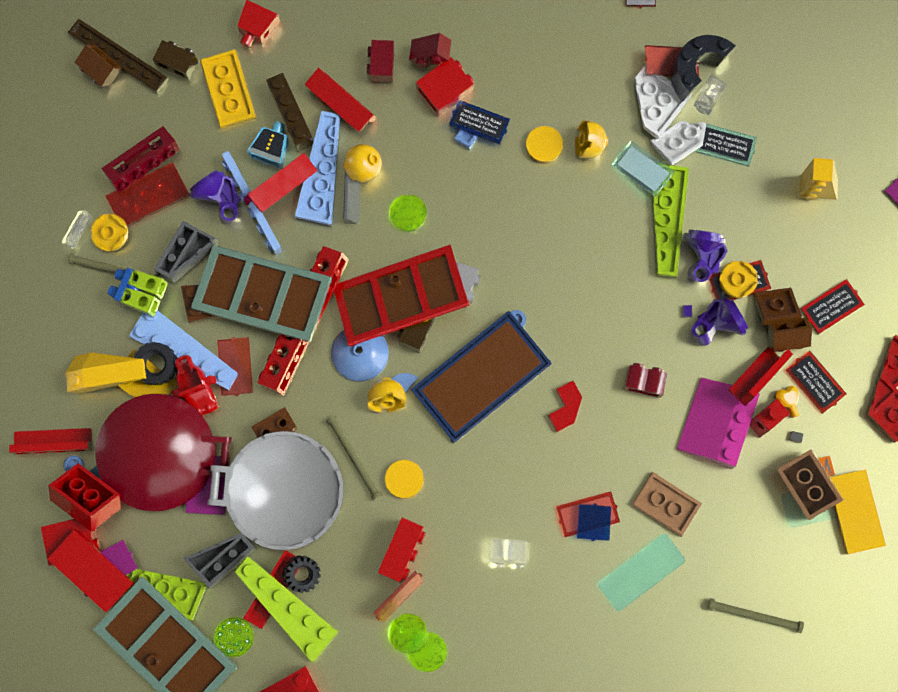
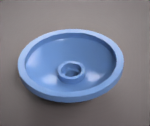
[331,330,389,382]

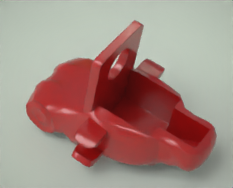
[172,355,219,417]

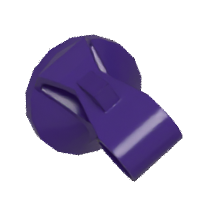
[189,170,241,224]
[683,229,728,282]
[692,297,748,346]

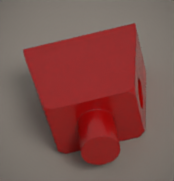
[237,0,280,48]
[749,399,790,438]

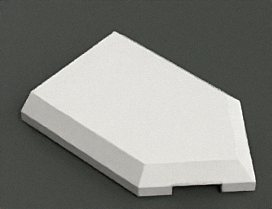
[650,121,706,166]

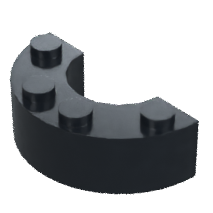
[670,35,736,101]

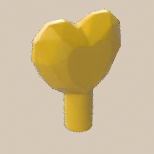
[775,385,799,418]

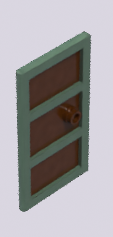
[191,245,332,343]
[93,576,237,692]

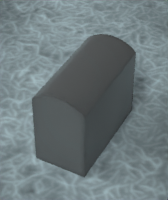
[789,431,803,443]

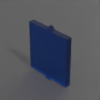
[577,503,611,542]

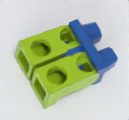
[107,268,168,317]

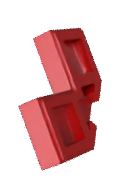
[548,380,582,432]

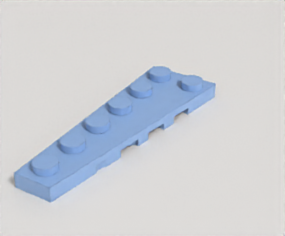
[295,111,340,226]
[129,310,238,390]

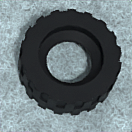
[134,342,177,385]

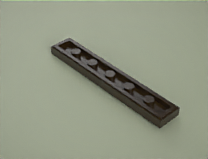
[67,18,169,94]

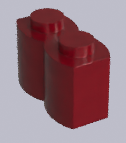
[623,363,667,398]

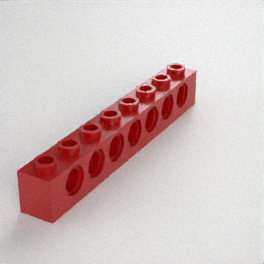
[257,246,349,396]

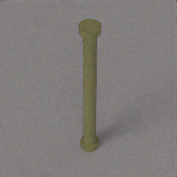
[68,253,159,277]
[326,415,383,501]
[708,598,804,633]

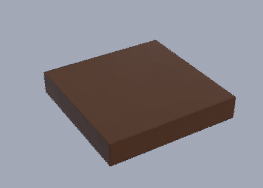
[754,287,802,325]

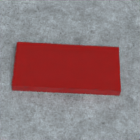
[47,529,134,613]

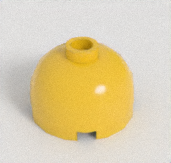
[575,120,608,159]
[344,144,382,183]
[367,377,406,412]

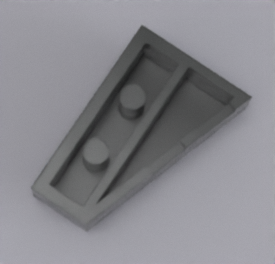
[154,221,219,283]
[184,533,257,589]

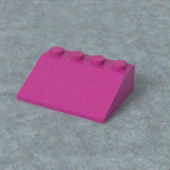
[677,377,760,469]

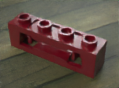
[101,126,180,193]

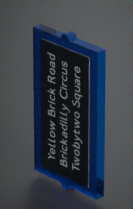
[449,100,510,145]

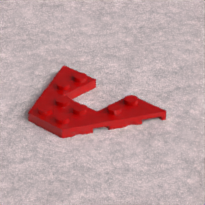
[867,335,898,443]

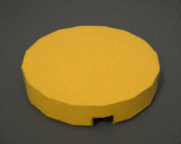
[526,126,563,163]
[91,214,128,252]
[719,261,757,299]
[385,460,424,499]

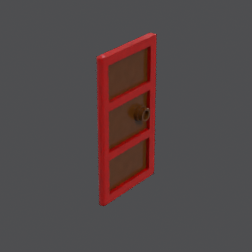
[334,244,470,347]

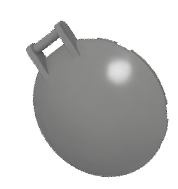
[207,431,343,550]

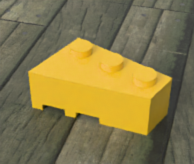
[800,158,838,200]

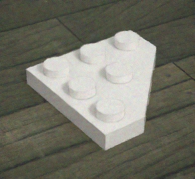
[634,64,691,140]

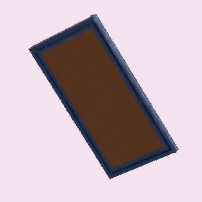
[411,311,552,443]

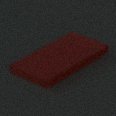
[106,162,189,227]

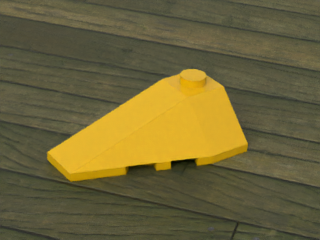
[65,352,146,394]

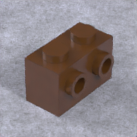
[74,44,122,86]
[768,317,812,352]
[251,407,298,438]

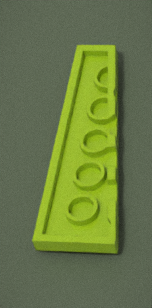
[652,163,689,278]
[234,556,338,663]
[124,569,207,621]

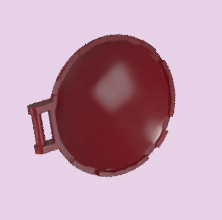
[95,394,232,511]

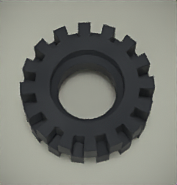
[282,555,321,593]

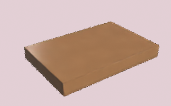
[631,472,702,537]

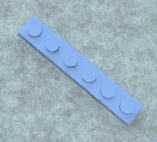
[221,151,282,255]

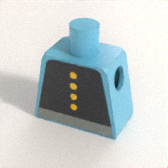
[247,121,289,169]

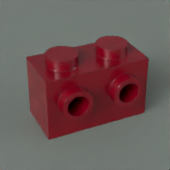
[409,33,452,68]
[367,40,394,83]

